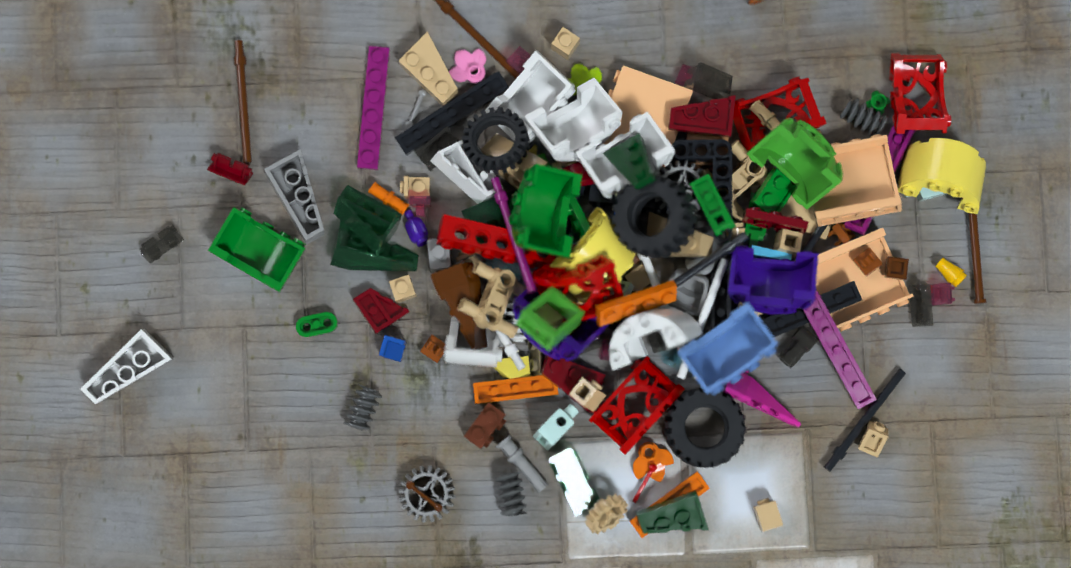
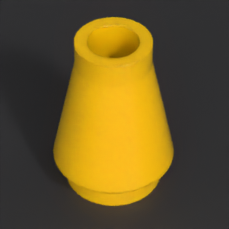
[935,257,967,287]

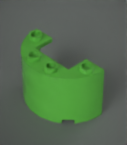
[747,118,843,209]

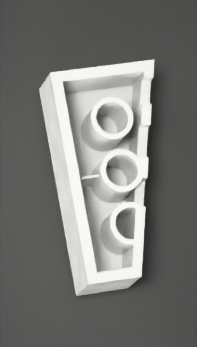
[80,329,174,404]

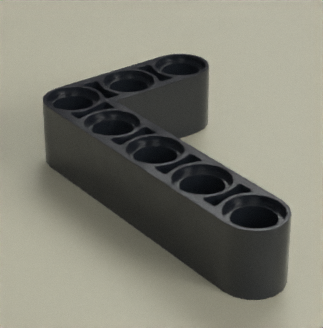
[672,140,732,245]

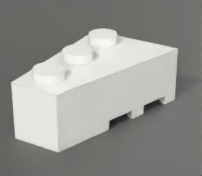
[430,140,503,205]

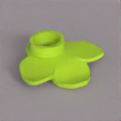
[568,64,602,95]

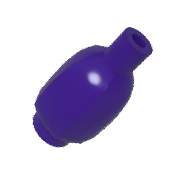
[404,210,429,247]

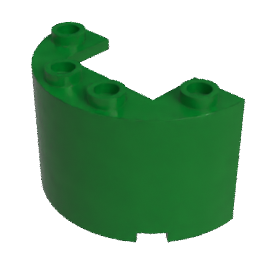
[509,164,582,258]
[208,207,306,292]

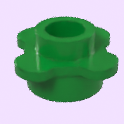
[866,91,890,115]

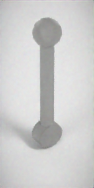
[405,89,427,129]

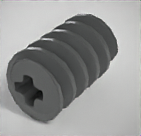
[840,98,888,137]
[343,384,382,431]
[495,471,528,516]

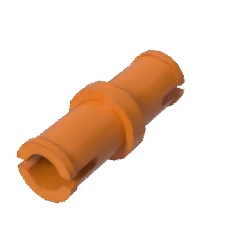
[368,182,410,215]

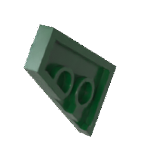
[603,134,655,190]
[636,491,709,534]

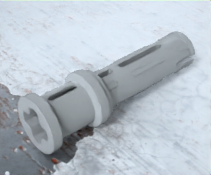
[495,434,548,493]

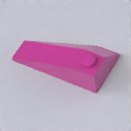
[723,371,801,428]

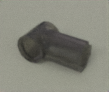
[777,325,819,368]

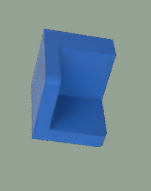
[379,335,407,362]

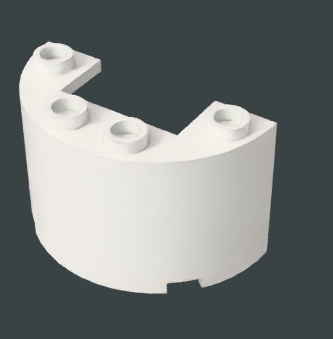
[485,51,576,144]
[524,78,622,162]
[575,112,675,198]
[609,306,703,370]
[445,307,507,367]

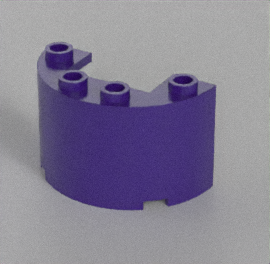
[728,245,818,314]
[513,284,609,361]

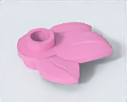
[448,49,486,83]

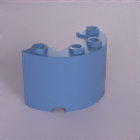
[677,302,778,396]

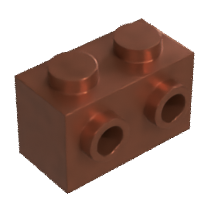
[464,402,506,449]

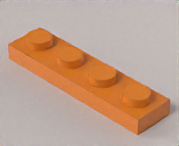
[596,280,677,327]
[473,375,559,404]
[630,471,710,538]

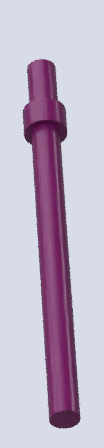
[491,177,537,294]

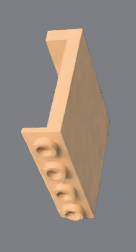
[603,65,693,169]
[814,134,902,227]
[816,228,913,332]

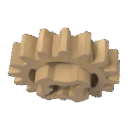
[585,494,628,534]

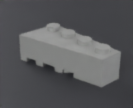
[264,149,324,245]

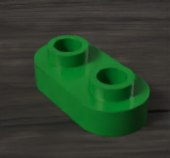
[296,312,338,338]

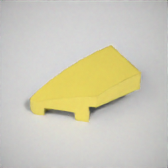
[493,356,531,379]

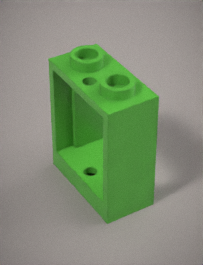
[516,287,585,351]

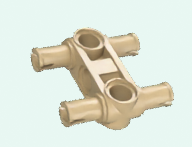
[699,140,768,222]
[458,260,527,338]

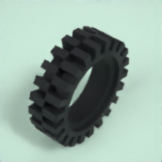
[462,107,530,174]

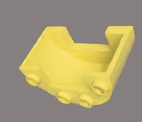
[897,138,986,214]
[550,207,636,303]

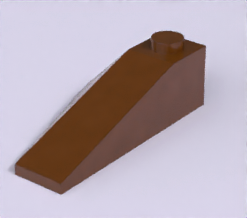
[430,262,488,350]

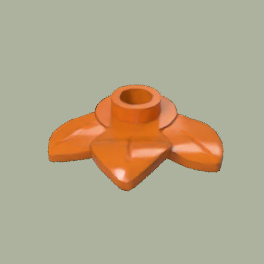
[633,442,674,482]

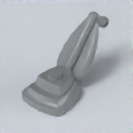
[669,215,725,316]

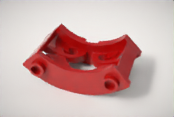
[890,53,951,134]
[733,76,827,151]
[531,255,624,322]
[589,356,685,455]

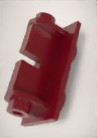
[207,153,253,186]

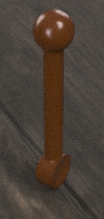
[406,481,443,512]

